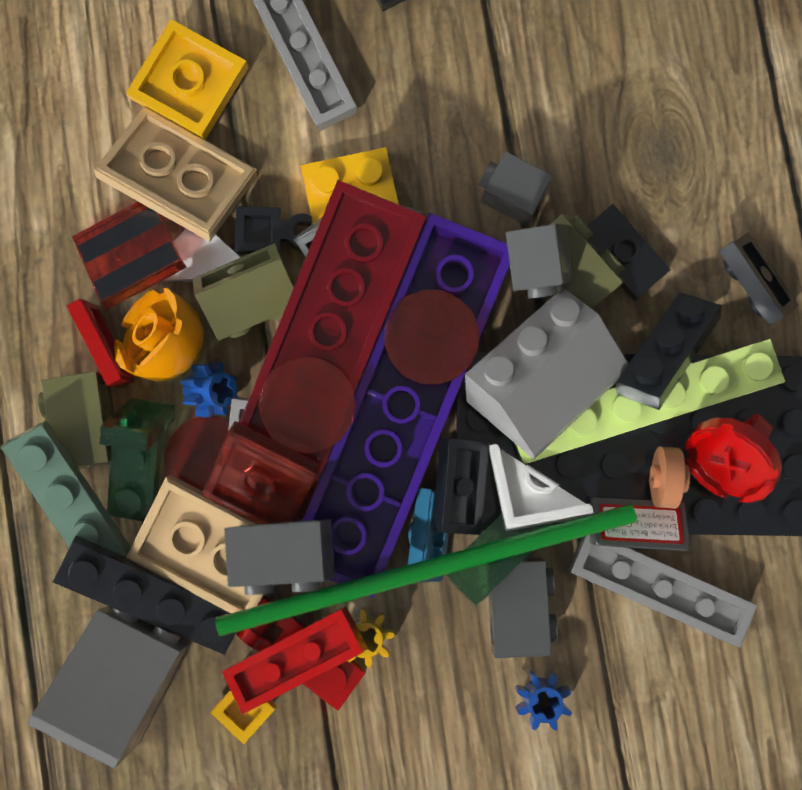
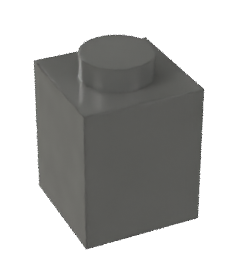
[479,151,553,226]

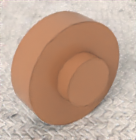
[649,446,690,509]

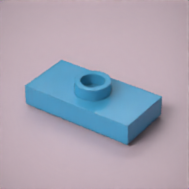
[408,488,449,582]

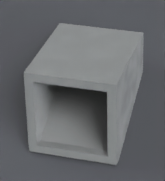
[27,606,190,769]

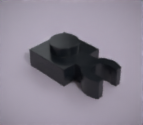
[235,206,312,254]

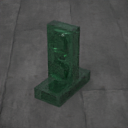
[99,398,175,522]

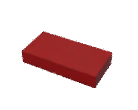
[66,298,135,389]

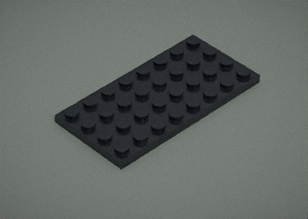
[456,352,802,536]

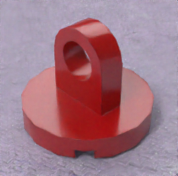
[685,413,782,503]

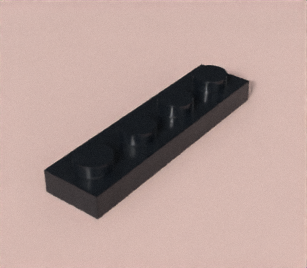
[53,536,236,655]

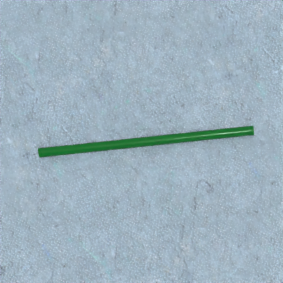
[215,504,637,636]

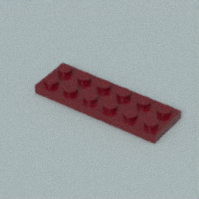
[230,180,426,482]

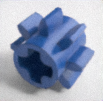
[181,363,238,418]
[515,671,572,731]

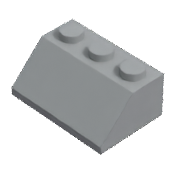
[465,288,628,459]

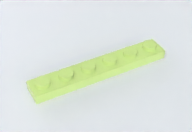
[514,339,785,464]

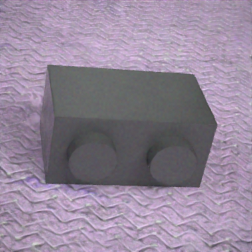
[506,224,574,298]
[224,519,335,595]
[486,557,558,658]

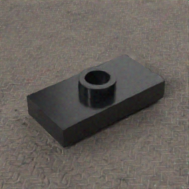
[588,204,671,301]

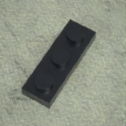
[616,292,722,410]

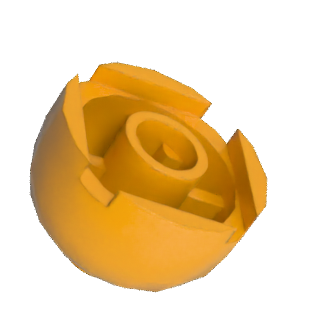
[114,288,204,382]

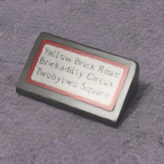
[589,497,689,551]

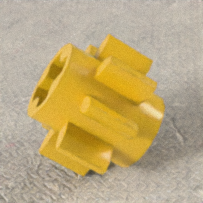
[348,607,395,668]

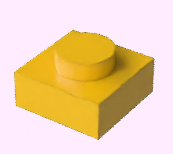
[210,690,277,744]

